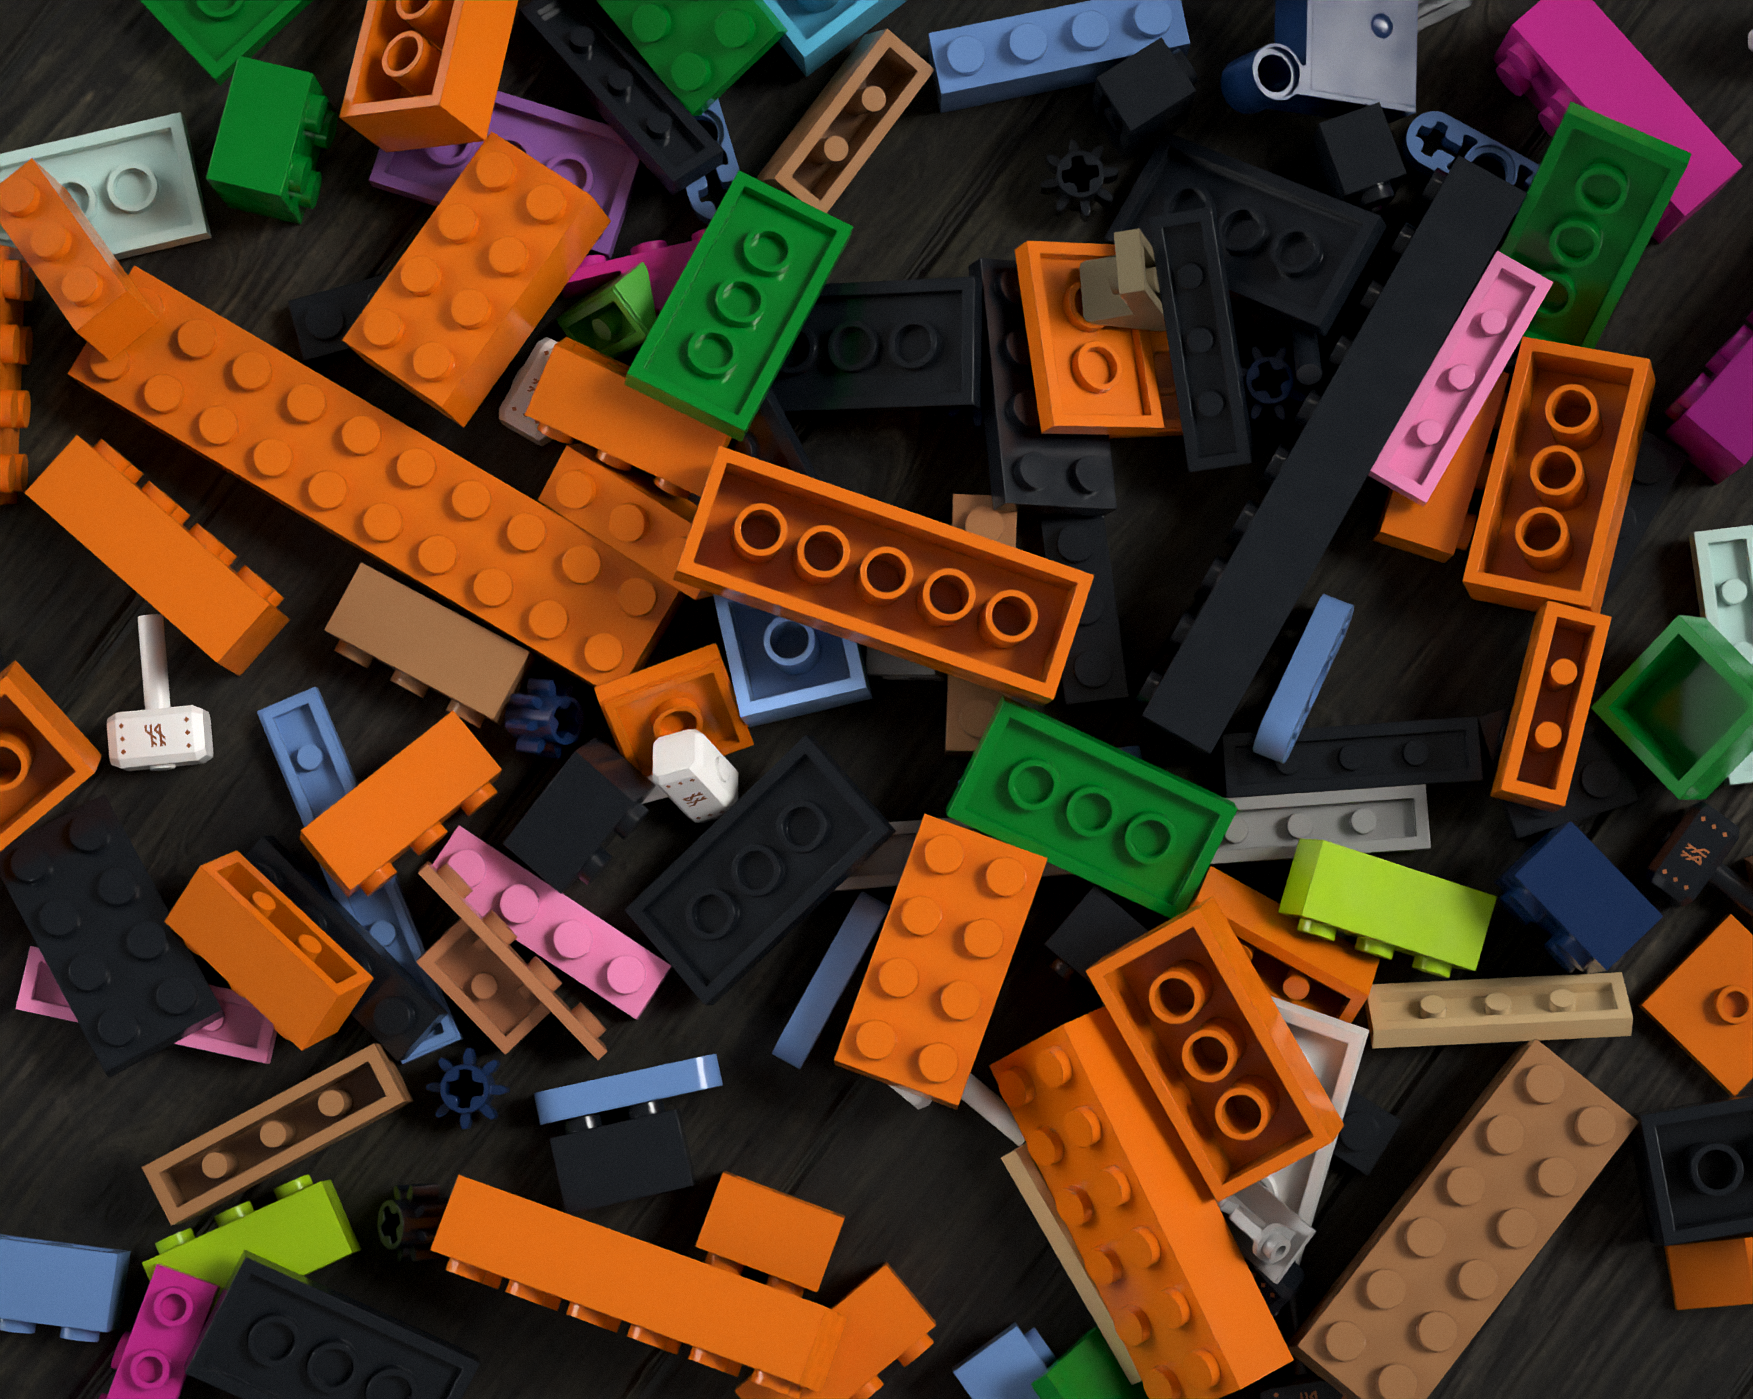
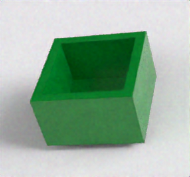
[206,55,337,225]
[1591,615,1753,800]

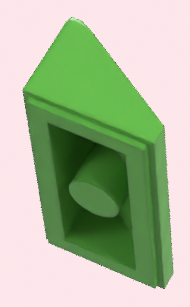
[556,262,657,359]

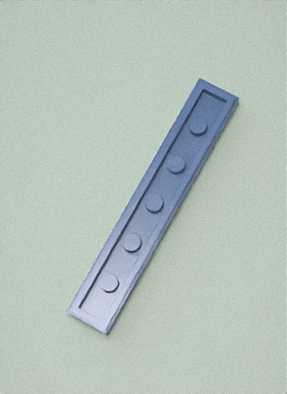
[257,687,464,1064]

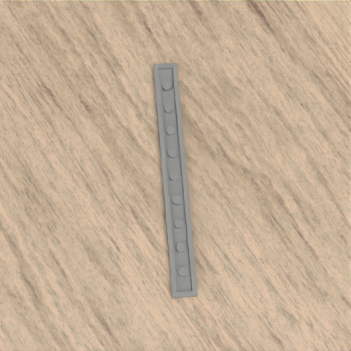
[833,784,1431,892]

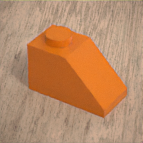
[1664,1231,1753,1310]

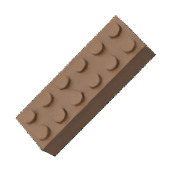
[1287,1039,1639,1399]

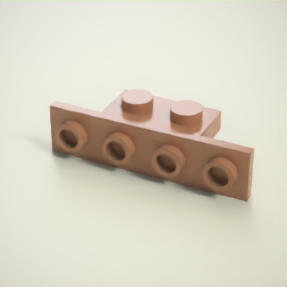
[416,861,608,1060]

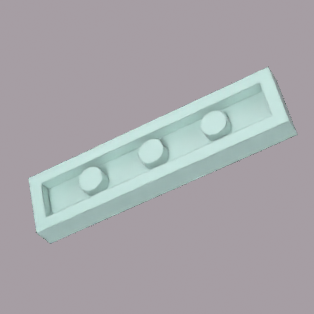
[1689,525,1753,787]

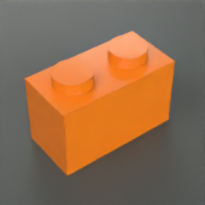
[695,1171,846,1298]

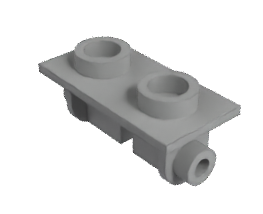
[1212,1181,1316,1284]

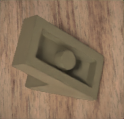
[1079,228,1166,332]

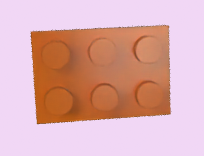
[1014,241,1164,435]

